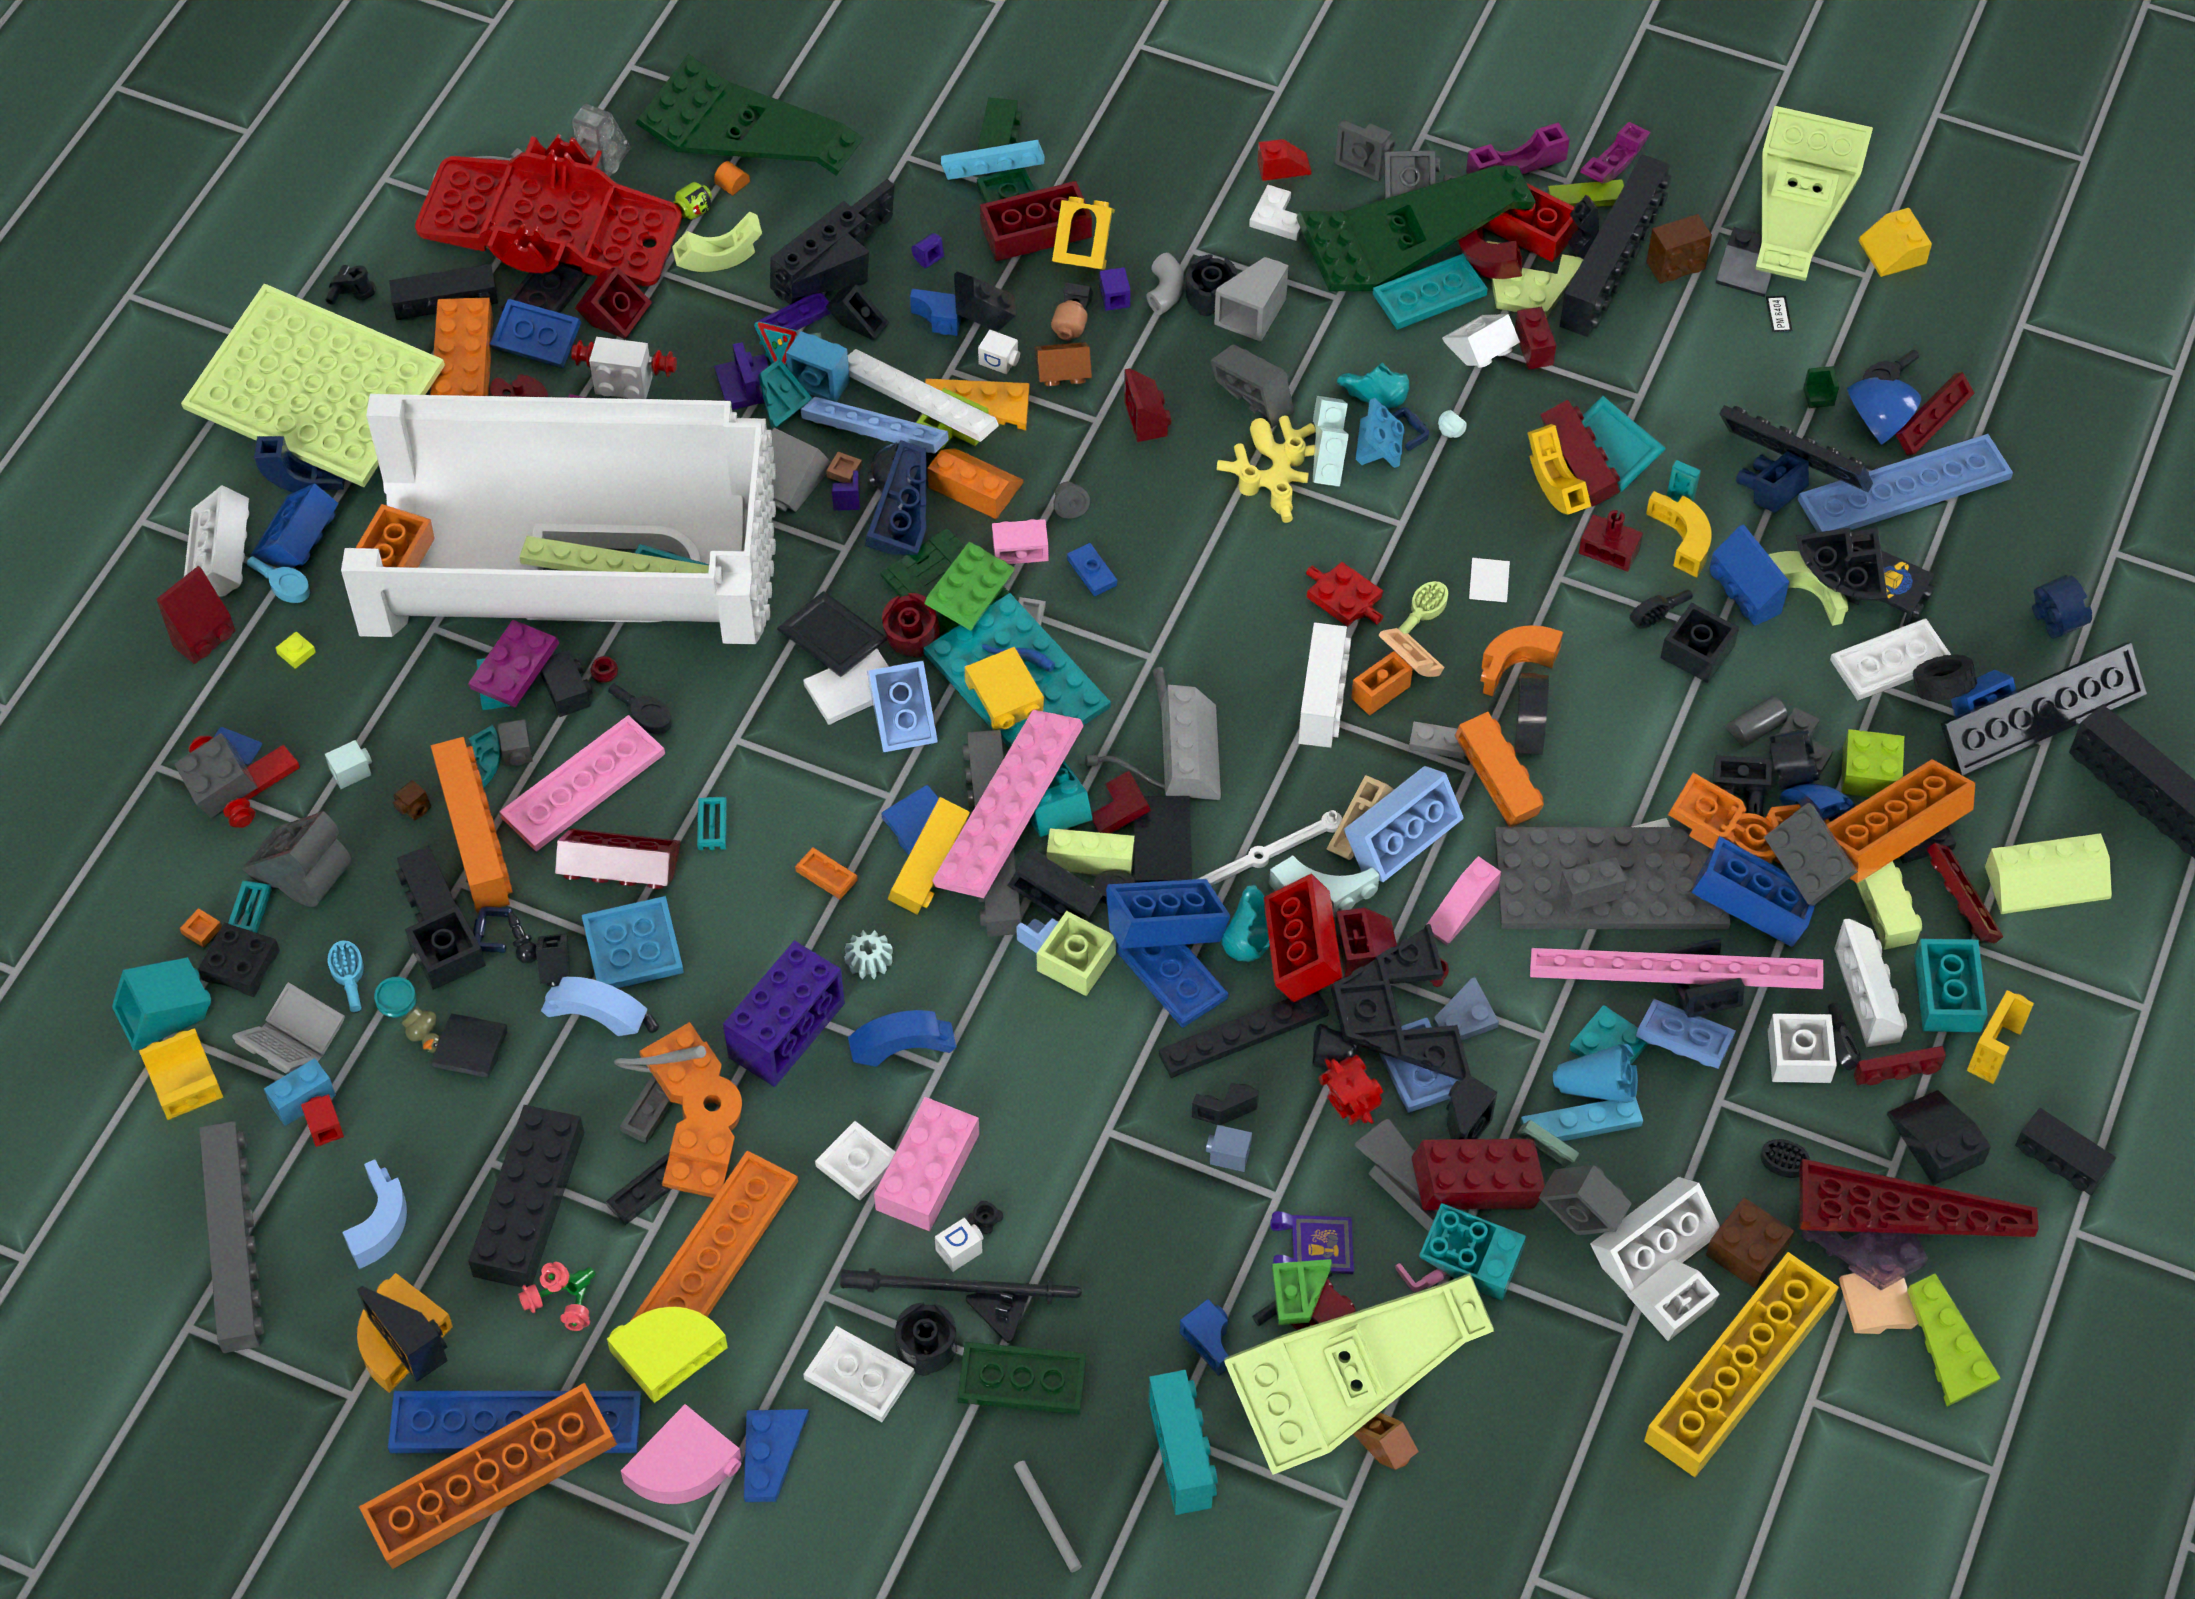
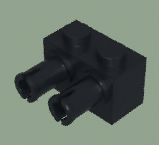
[1713,755,1772,817]

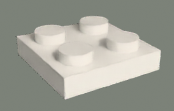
[815,1121,896,1200]

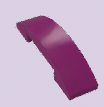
[1580,122,1650,183]

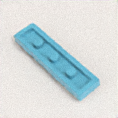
[941,140,1045,180]
[1521,1096,1643,1141]

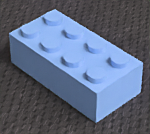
[1344,766,1464,882]

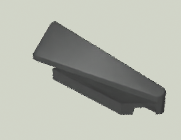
[1355,1119,1460,1232]

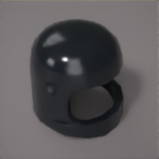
[1312,1024,1359,1070]

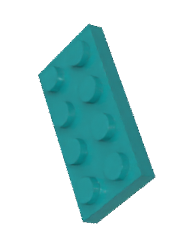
[1373,254,1488,330]

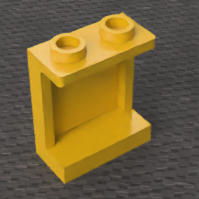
[965,647,1044,730]

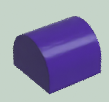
[911,233,944,269]

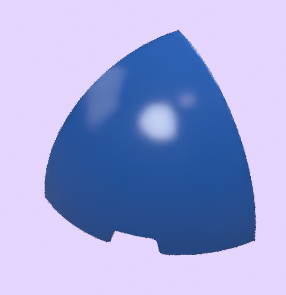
[1847,377,1921,445]
[1779,784,1856,822]

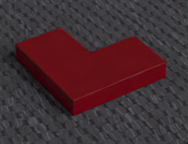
[1091,771,1151,834]

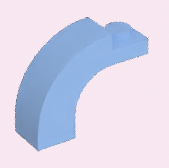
[541,977,647,1036]
[343,1159,407,1269]

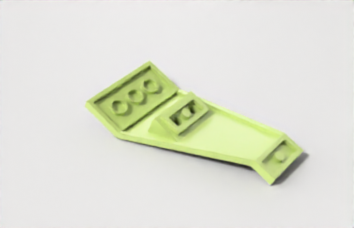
[1755,106,1873,281]

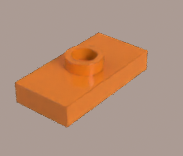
[795,847,858,900]

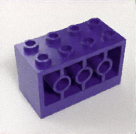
[723,940,845,1087]

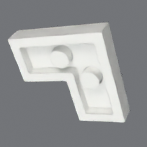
[1249,185,1302,241]

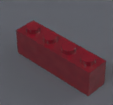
[1540,400,1621,507]

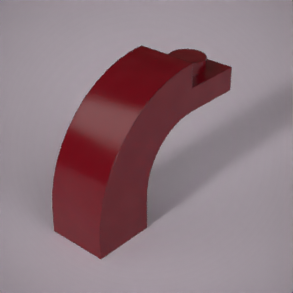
[1458,226,1522,279]

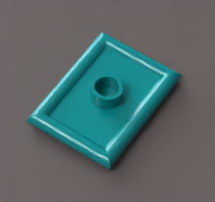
[1581,396,1666,492]

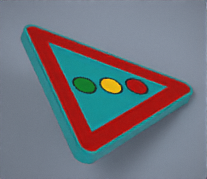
[754,321,797,365]

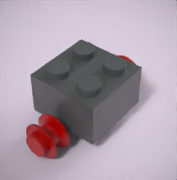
[174,733,258,828]

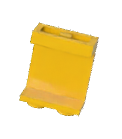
[139,1028,223,1120]

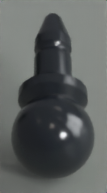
[508,912,537,964]

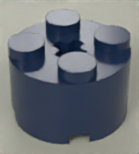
[2032,575,2092,639]

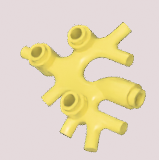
[1217,416,1316,523]

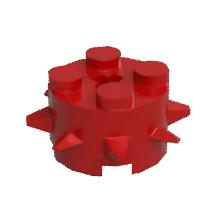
[1319,1055,1383,1125]

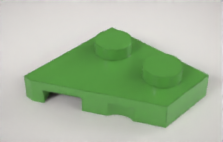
[1272,1259,1332,1325]

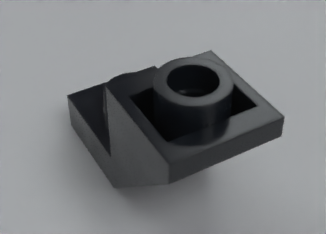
[1568,195,1599,259]
[1192,1082,1259,1125]

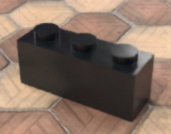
[395,845,456,923]
[1007,848,1103,921]
[2015,1108,2116,1195]

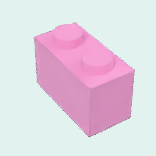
[992,519,1049,564]

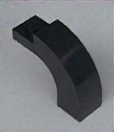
[1515,673,1549,755]

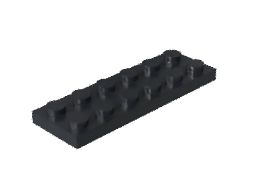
[1719,405,1873,492]

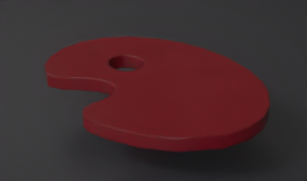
[490,374,548,397]

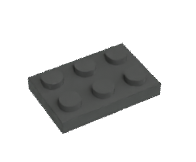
[1764,803,1858,906]

